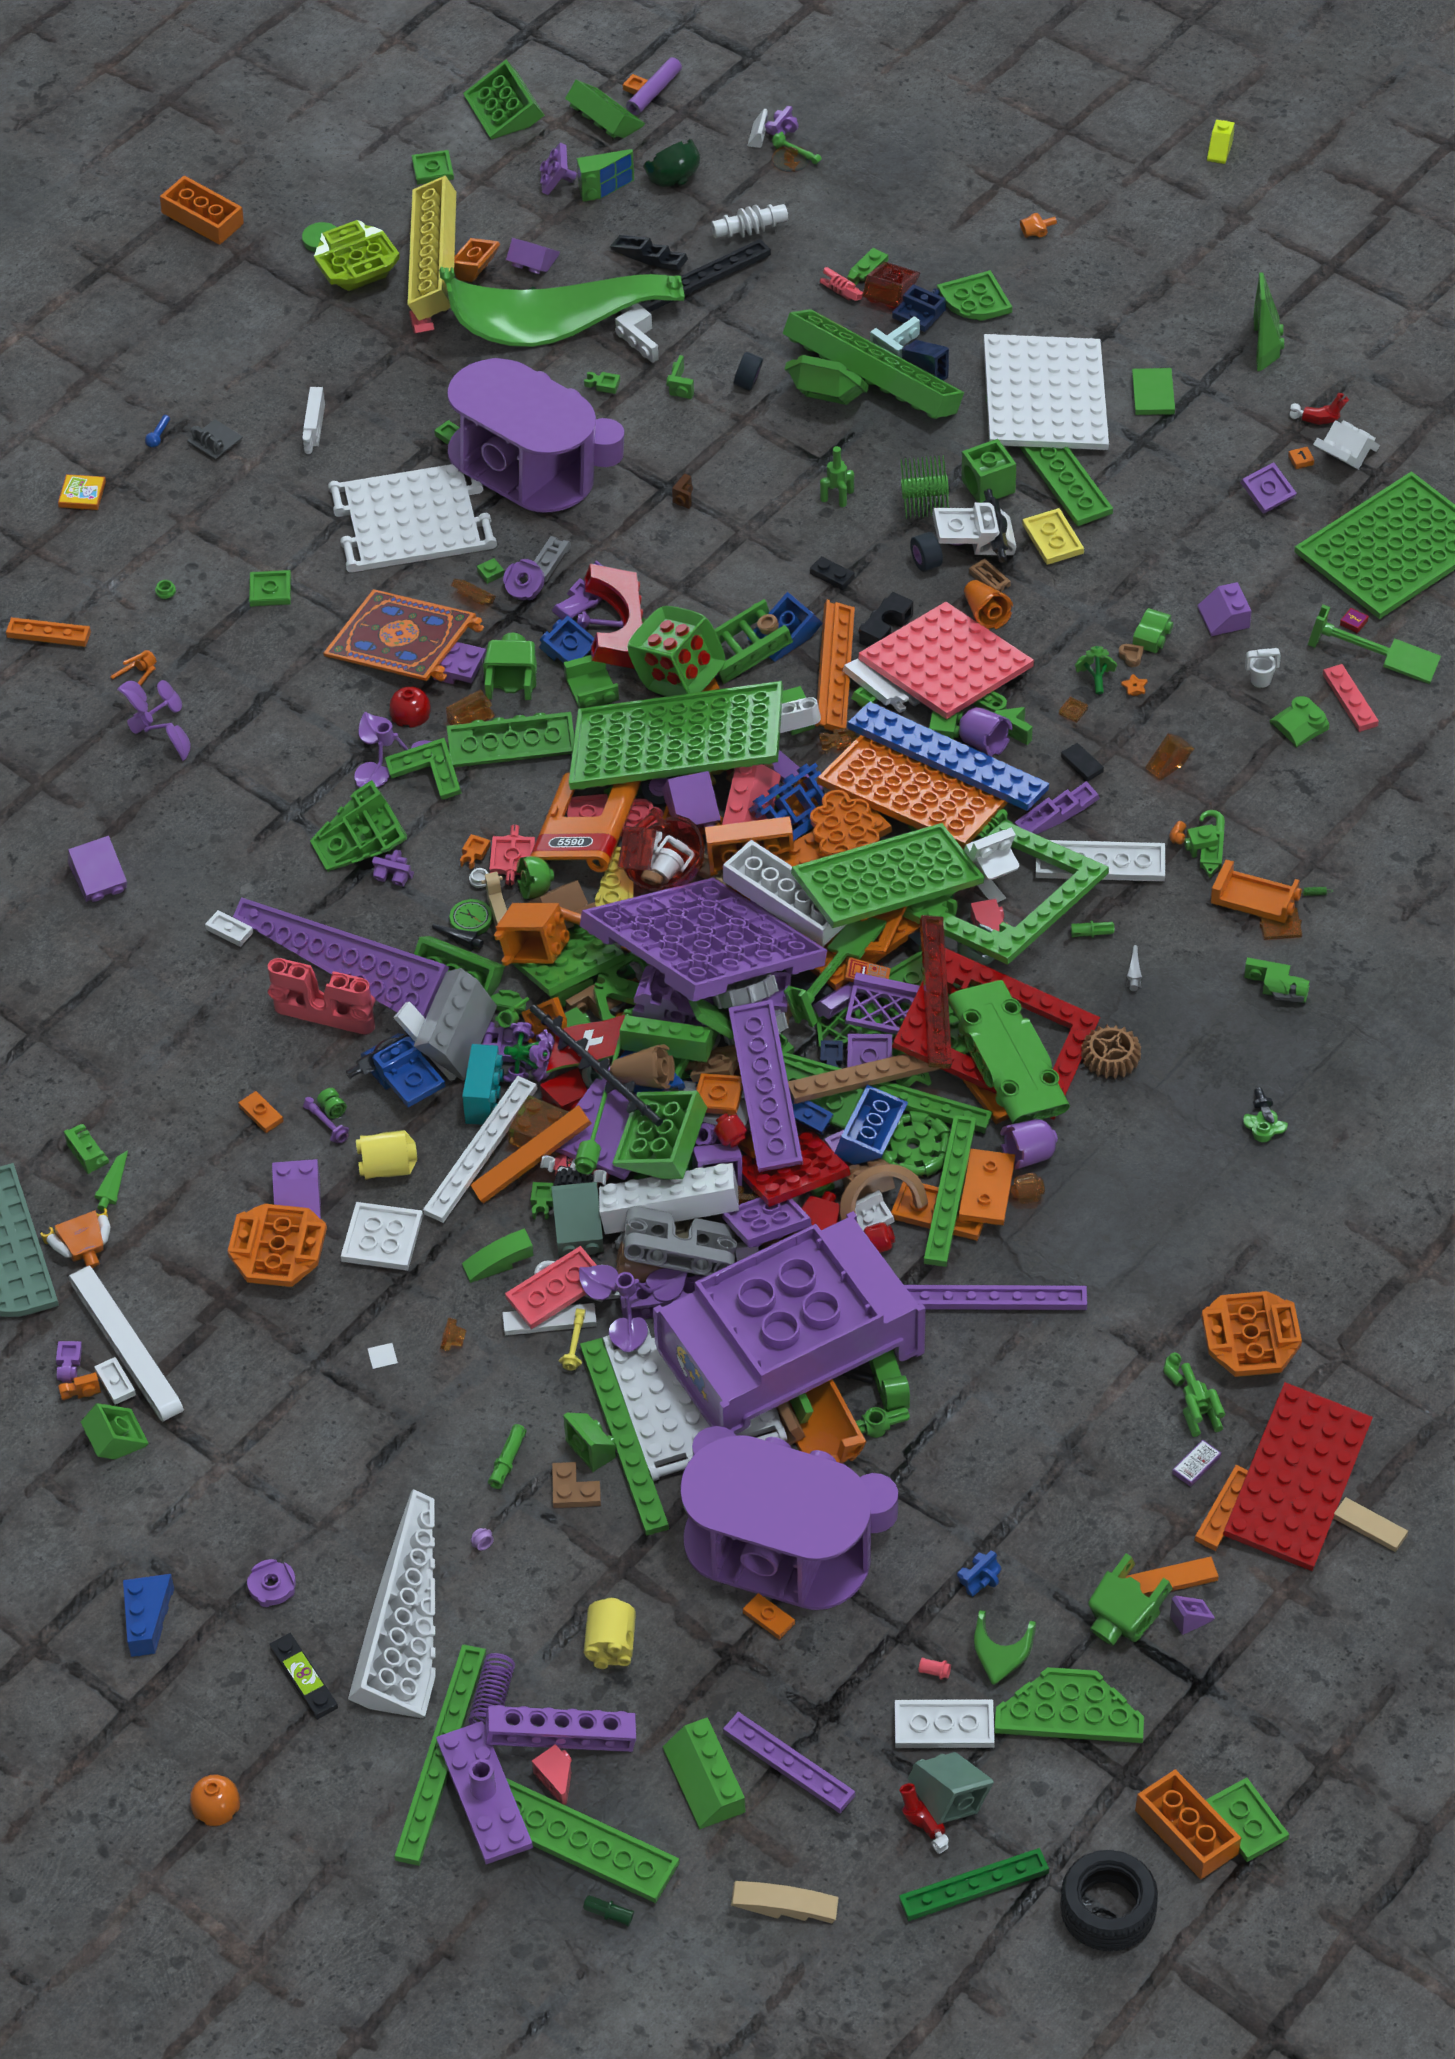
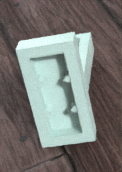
[870,317,920,358]

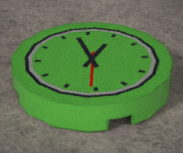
[449,899,493,936]

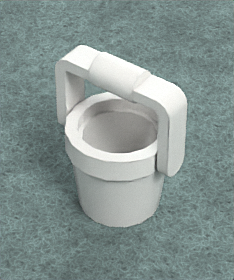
[1245,648,1280,688]
[650,835,695,883]

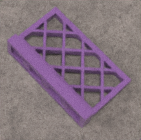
[845,972,941,1034]

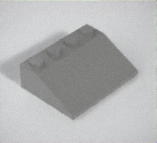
[414,968,497,1081]

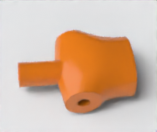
[1020,213,1057,238]

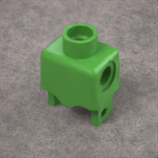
[483,633,537,700]
[1088,1553,1173,1646]

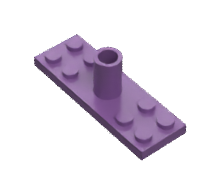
[436,1721,533,1864]

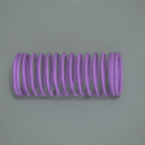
[468,1653,515,1726]

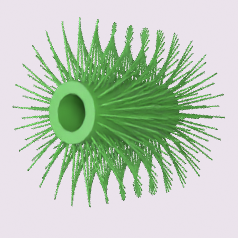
[901,456,949,519]

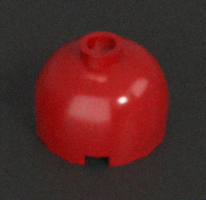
[390,687,431,728]

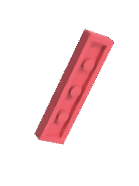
[1323,664,1379,732]

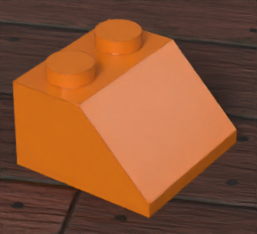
[454,238,500,282]

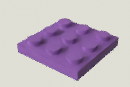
[722,1197,812,1248]

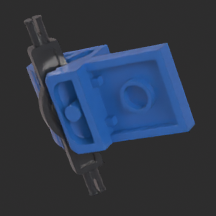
[346,1033,445,1107]

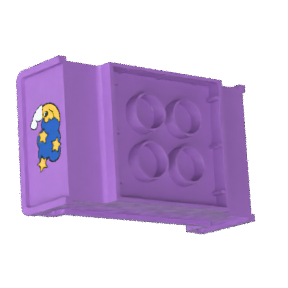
[653,1211,925,1435]

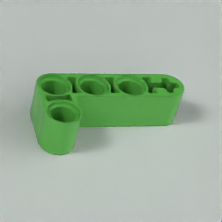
[869,1349,910,1412]

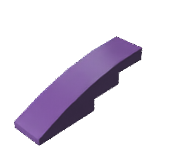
[1015,781,1100,834]

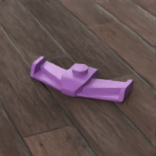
[552,560,603,620]

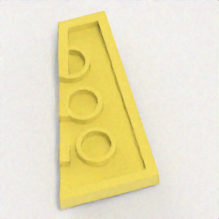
[595,847,634,907]

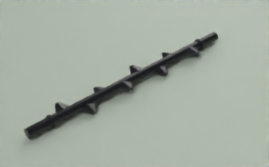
[530,1004,663,1127]

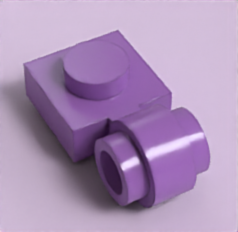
[56,1341,82,1383]

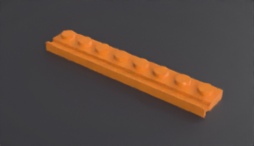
[815,599,855,734]

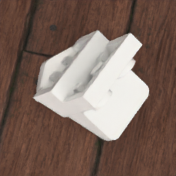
[964,828,1019,880]

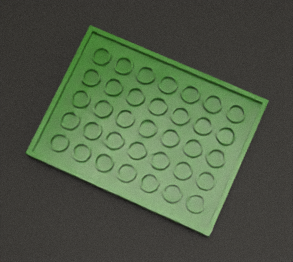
[1294,471,1455,619]

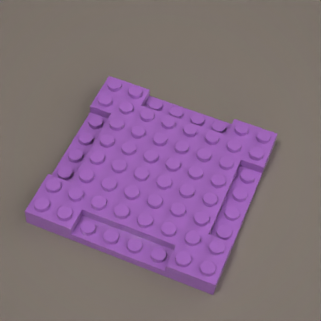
[580,878,827,1001]

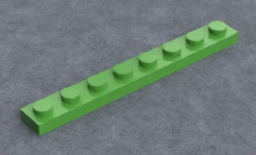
[924,1115,976,1267]

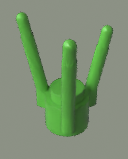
[495,997,529,1028]

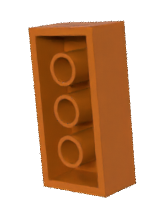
[160,176,244,245]
[1135,1769,1241,1880]

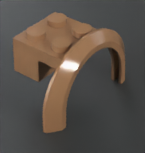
[840,1158,928,1223]

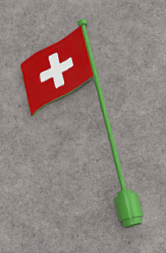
[546,1009,632,1174]

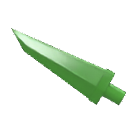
[94,1150,128,1211]

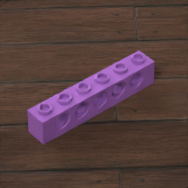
[485,1705,636,1752]

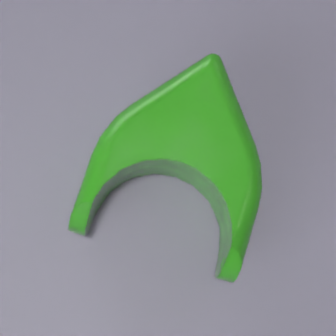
[974,1610,1036,1685]

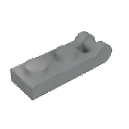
[534,536,571,582]

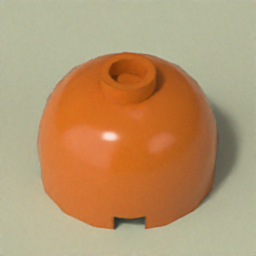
[190,1775,240,1826]

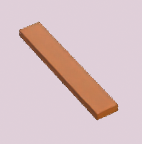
[471,1105,592,1204]

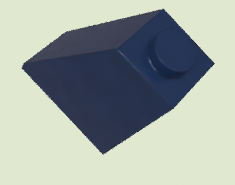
[902,340,949,381]

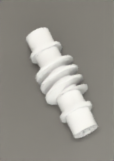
[711,204,788,238]

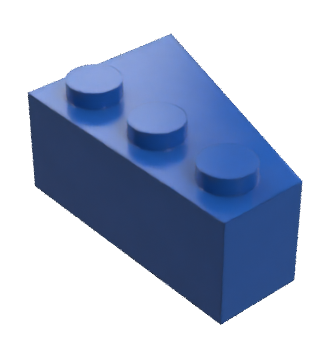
[123,1574,174,1657]

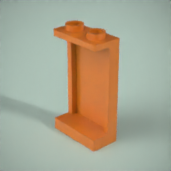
[1211,860,1302,923]

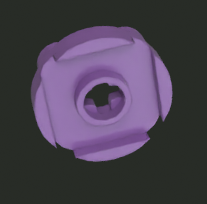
[503,559,545,600]
[247,1559,296,1607]

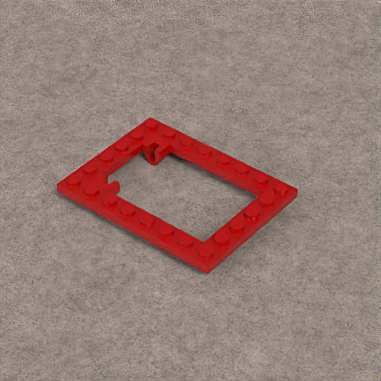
[892,946,1100,1120]

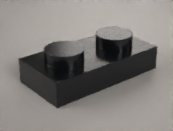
[810,556,855,590]

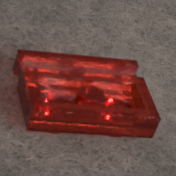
[618,826,657,871]

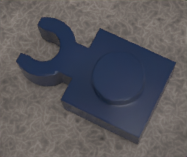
[820,1040,843,1068]

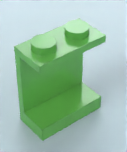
[564,655,619,709]

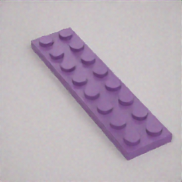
[729,1000,803,1172]

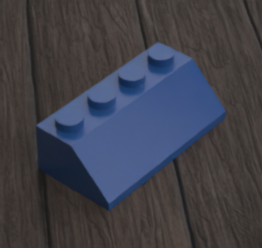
[834,1084,908,1165]

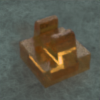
[440,1318,466,1351]

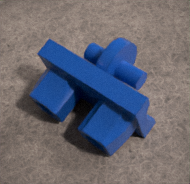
[957,1551,1002,1597]

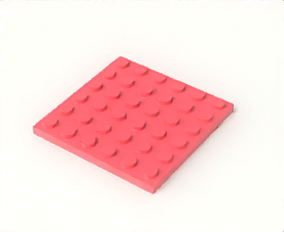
[858,602,1034,719]

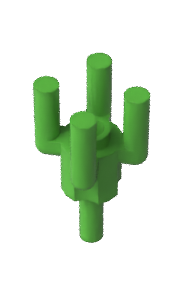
[820,446,854,507]
[1181,1363,1225,1437]

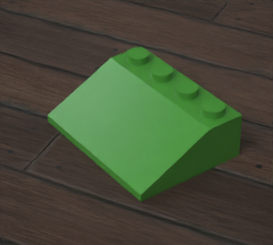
[463,59,545,139]
[612,1091,707,1179]

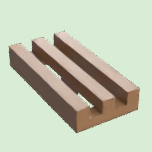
[969,559,1011,592]

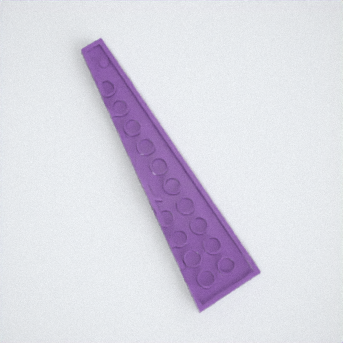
[233,897,449,1019]

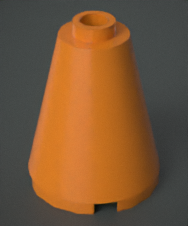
[964,580,1013,630]

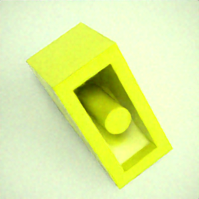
[1207,120,1235,164]

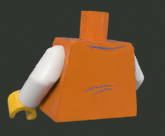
[40,1208,111,1268]

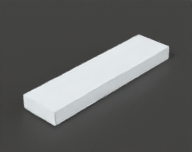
[394,1001,456,1081]
[503,1303,597,1336]

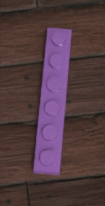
[723,1712,855,1813]

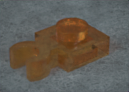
[819,728,857,750]

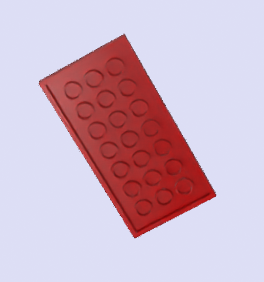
[1223,1382,1373,1571]

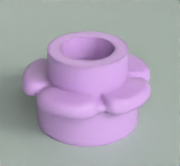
[471,1528,494,1550]

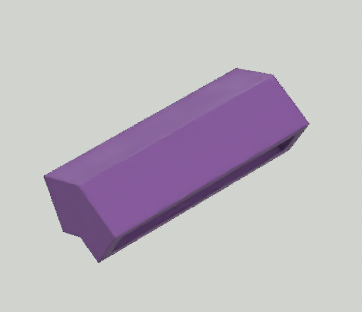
[813,981,864,1019]

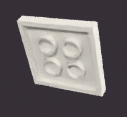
[341,1202,423,1271]

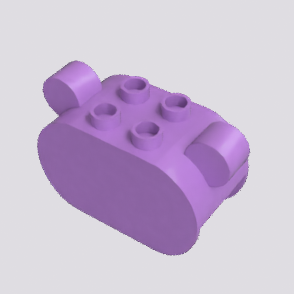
[448,358,624,512]
[681,1426,898,1610]

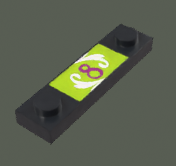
[269,1632,338,1720]

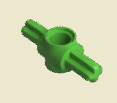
[855,1407,910,1438]

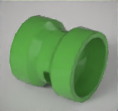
[317,1088,347,1119]

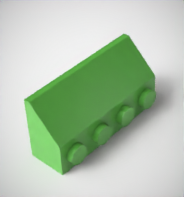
[565,79,645,138]
[414,936,505,997]
[620,1015,718,1062]
[663,1717,745,1830]

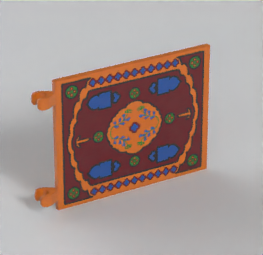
[323,589,484,681]

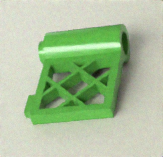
[816,999,884,1051]

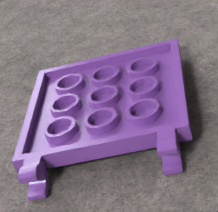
[556,1066,669,1180]

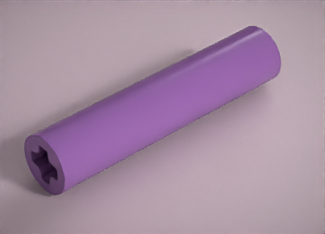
[626,57,682,115]

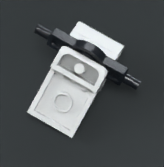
[932,489,1016,562]

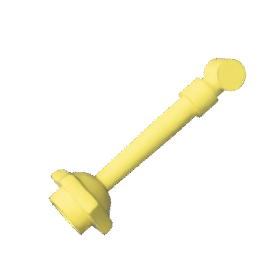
[559,1308,586,1371]

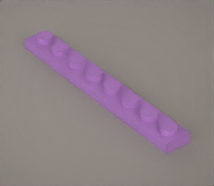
[904,1285,1087,1310]

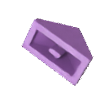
[1170,1596,1215,1635]

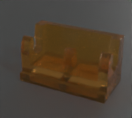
[446,689,494,725]

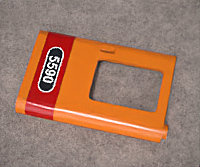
[530,773,641,872]

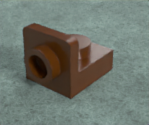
[672,473,693,509]

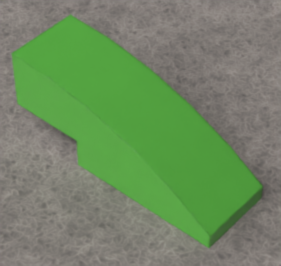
[462,1228,534,1283]

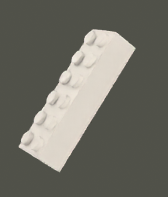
[723,840,847,947]
[599,1163,739,1234]

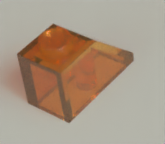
[1145,733,1195,780]

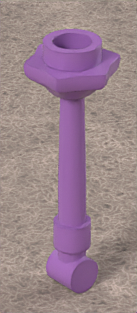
[577,611,623,629]
[303,1097,349,1144]

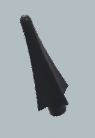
[432,924,484,952]

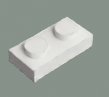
[205,910,253,947]
[94,1357,136,1405]

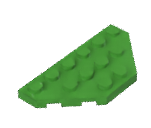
[995,1667,1144,1743]

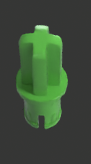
[1071,921,1115,938]

